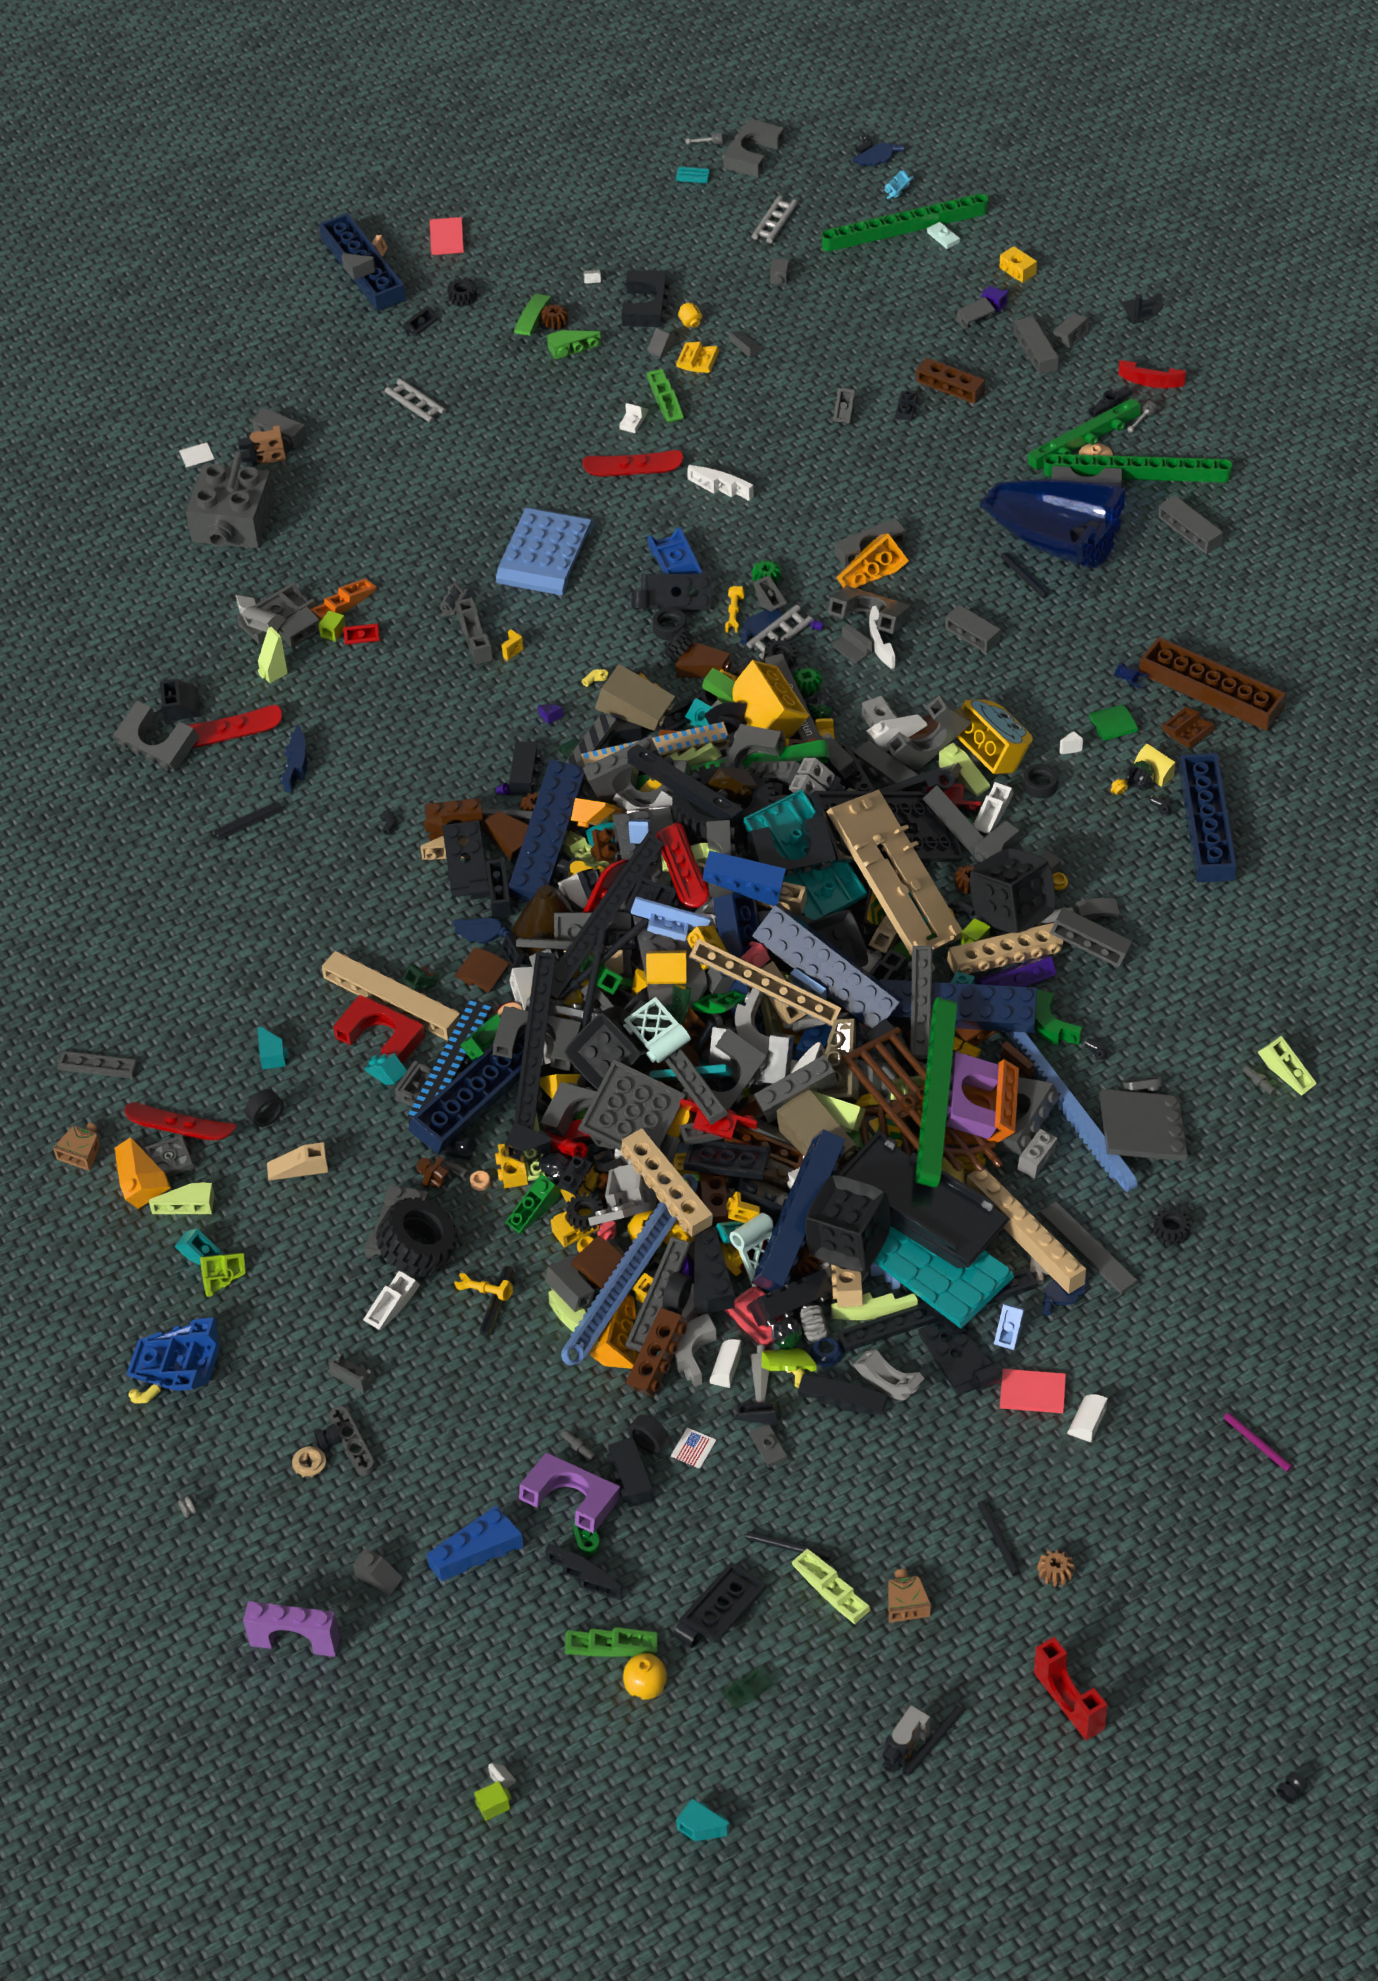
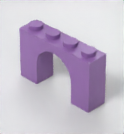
[946,1052,999,1139]
[519,1453,620,1533]
[243,1601,340,1657]

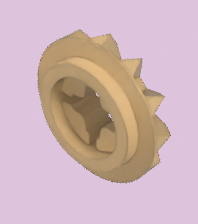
[292,1447,326,1478]

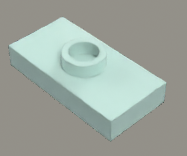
[927,222,960,249]

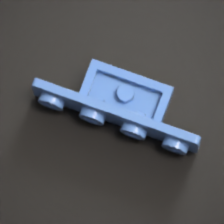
[631,897,710,941]

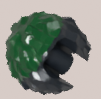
[806,692,835,720]
[1126,760,1154,790]
[771,1316,803,1349]

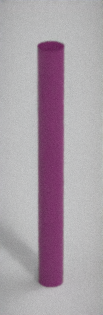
[1223,1412,1293,1472]

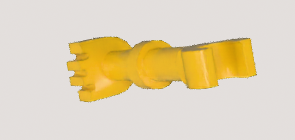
[725,586,744,633]
[454,1273,514,1301]

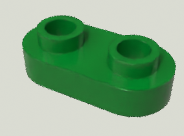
[573,1520,600,1556]

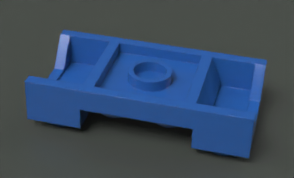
[647,527,703,592]

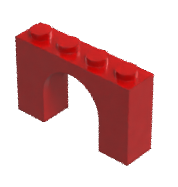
[333,995,425,1064]
[1034,1637,1107,1741]

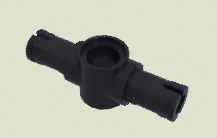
[1088,385,1133,418]

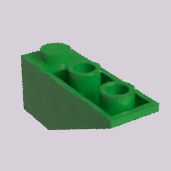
[505,1174,562,1234]

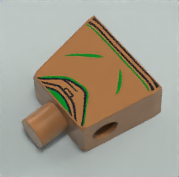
[53,1123,100,1171]
[888,1569,931,1623]

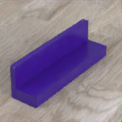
[975,956,1057,987]

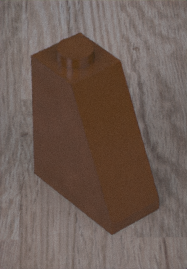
[676,641,732,678]
[483,811,528,861]

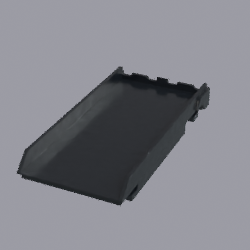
[838,1131,1010,1268]

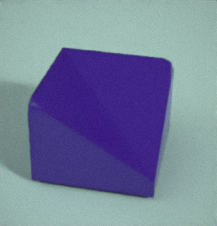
[538,704,563,724]

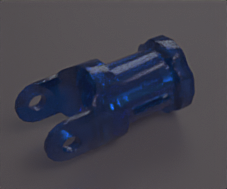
[1115,662,1149,689]

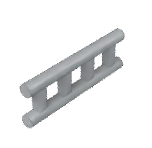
[752,196,798,243]
[385,378,447,423]
[747,605,813,660]

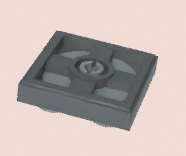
[144,1135,194,1177]

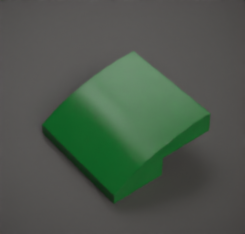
[1089,704,1138,741]
[692,990,747,1014]

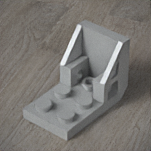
[588,1164,657,1226]

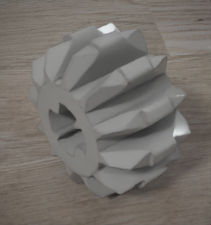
[800,1305,828,1341]

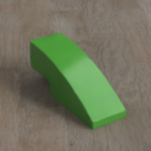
[702,668,735,703]

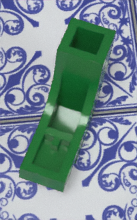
[570,944,623,994]
[1035,989,1082,1046]
[460,1012,501,1060]

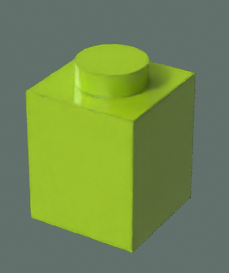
[318,611,346,642]
[961,918,990,945]
[474,1781,511,1821]

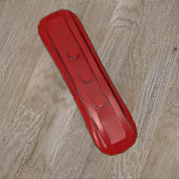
[582,450,683,477]
[188,705,282,747]
[656,822,710,909]
[583,858,629,912]
[124,1102,237,1140]

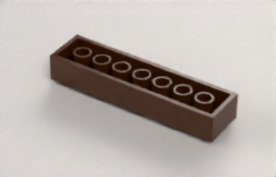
[1139,637,1286,731]

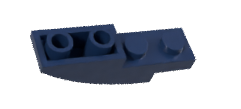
[281,725,308,793]

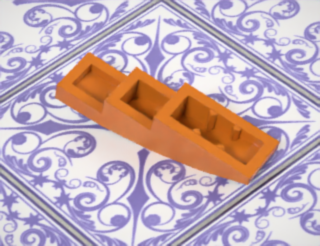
[310,578,377,623]

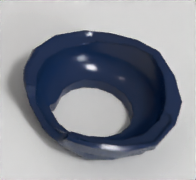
[810,1338,844,1367]

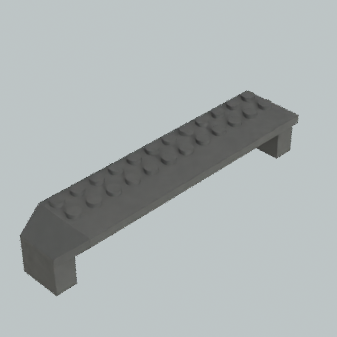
[612,807,707,1023]

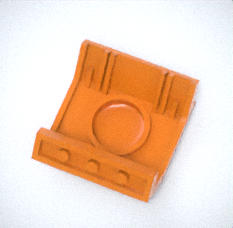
[944,1059,1019,1145]

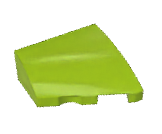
[200,1253,246,1297]
[761,1348,817,1371]

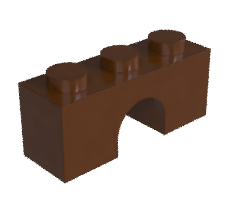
[425,798,484,832]

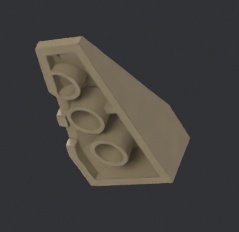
[814,1019,859,1102]

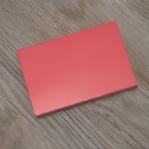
[430,217,464,255]
[724,1286,784,1349]
[1000,1369,1066,1413]

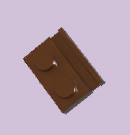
[1000,1042,1034,1080]

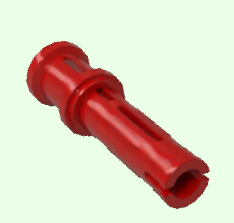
[543,1130,587,1158]

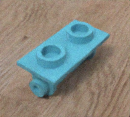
[885,170,914,199]

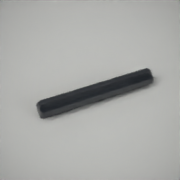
[214,801,282,840]
[479,1266,514,1337]

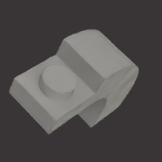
[613,788,673,812]
[735,988,770,1059]
[675,1313,717,1387]
[853,1350,924,1400]

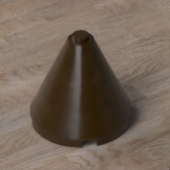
[513,885,579,955]

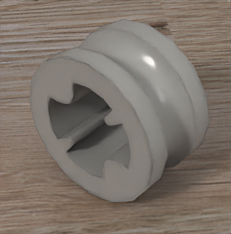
[178,1496,196,1518]

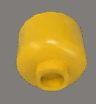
[678,303,702,328]

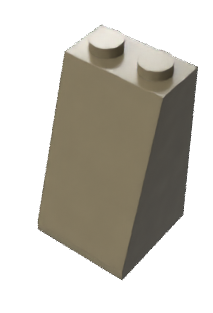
[595,664,675,731]
[777,1089,856,1170]

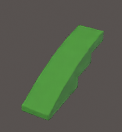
[514,294,551,336]
[647,369,684,423]
[565,1627,657,1657]

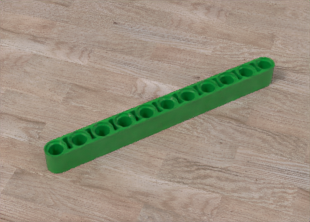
[822,194,988,252]
[1043,454,1232,483]
[636,740,830,791]
[915,997,957,1188]

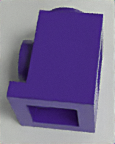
[981,286,1008,313]

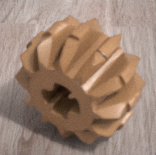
[1037,1549,1075,1587]

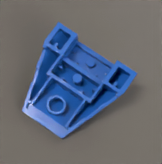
[127,1318,220,1391]

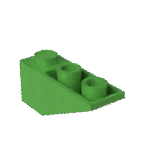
[547,330,601,360]

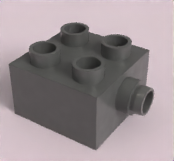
[186,464,275,548]

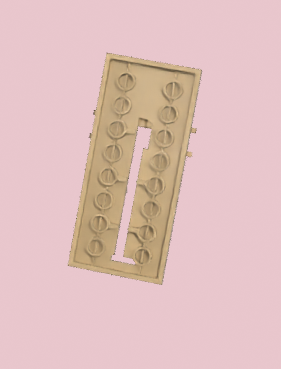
[826,790,963,957]

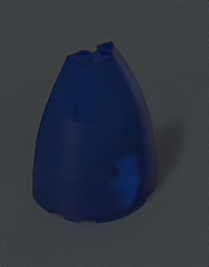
[980,480,1126,569]

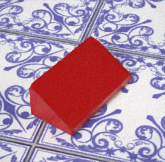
[343,623,380,645]

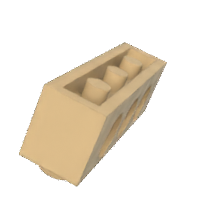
[831,1264,863,1307]

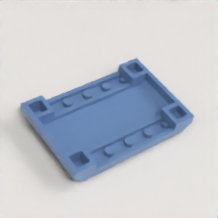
[496,507,595,596]

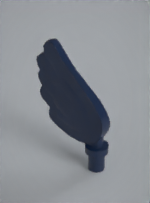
[852,143,905,166]
[740,609,782,644]
[453,918,511,944]
[1042,1265,1089,1315]

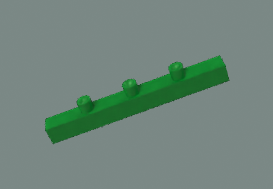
[1028,398,1141,470]

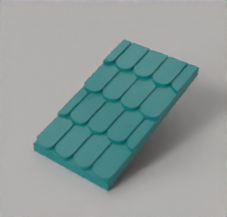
[743,789,867,920]
[874,1226,1014,1328]

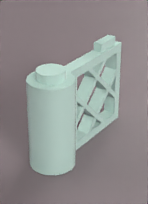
[623,997,691,1063]
[730,1213,773,1287]

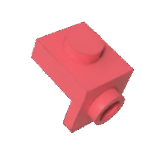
[740,941,771,968]
[597,1220,617,1241]

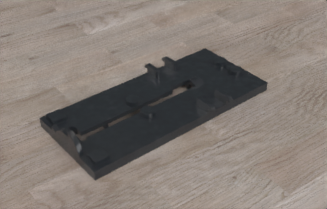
[810,791,964,867]

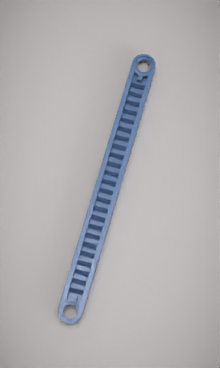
[1004,1031,1137,1192]
[561,1174,698,1366]

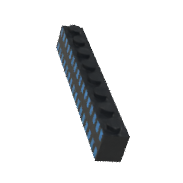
[407,999,494,1126]

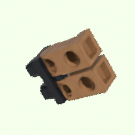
[238,425,286,466]

